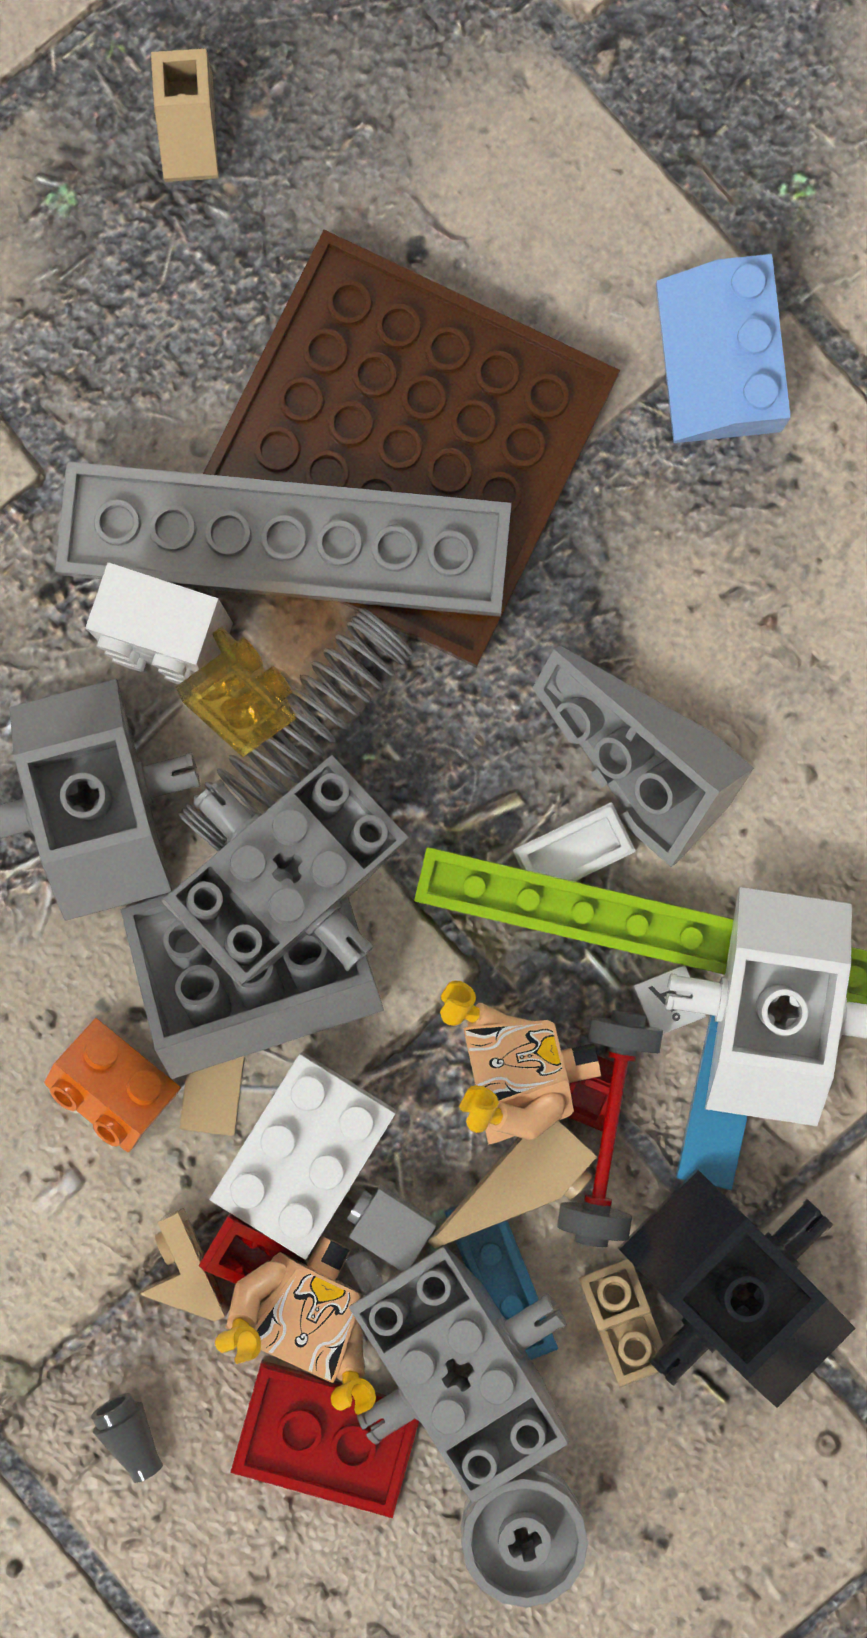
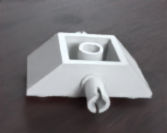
[665,887,867,1126]

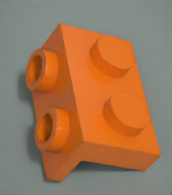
[44,1018,181,1152]

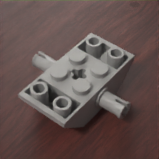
[0,679,201,921]
[162,755,409,987]
[349,1245,570,1504]

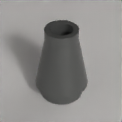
[91,1393,163,1483]

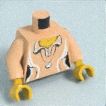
[440,980,601,1145]
[215,1235,376,1415]

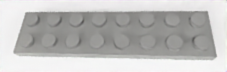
[55,462,511,617]

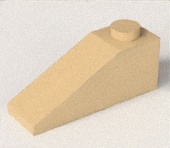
[427,1121,597,1249]

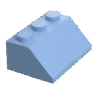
[656,254,791,443]

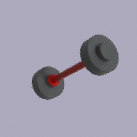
[557,1010,664,1247]

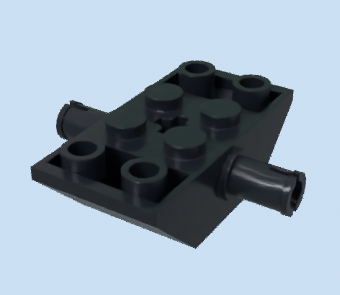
[618,1169,856,1408]

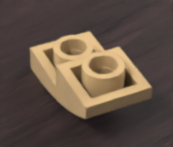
[578,1259,664,1388]

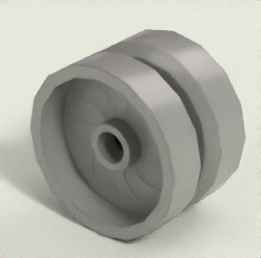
[461,1465,588,1608]

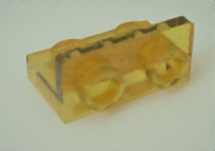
[176,626,297,757]

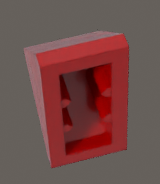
[198,1213,305,1284]

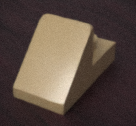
[140,1208,230,1322]

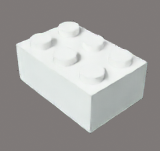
[85,562,233,689]
[209,1052,397,1260]

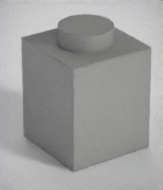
[346,1184,437,1272]

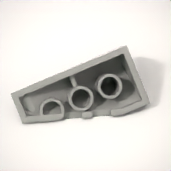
[532,646,754,867]

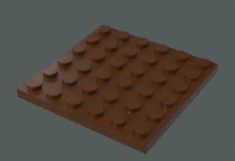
[203,229,620,668]

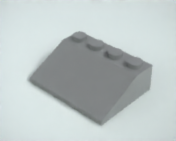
[120,869,384,1079]

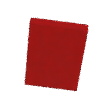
[230,1360,419,1518]

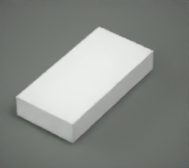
[512,802,636,881]

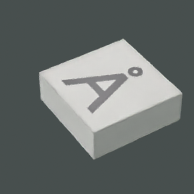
[632,965,706,1034]

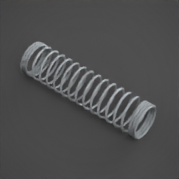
[178,608,413,851]

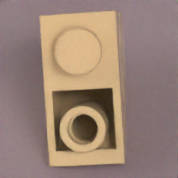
[151,48,219,182]

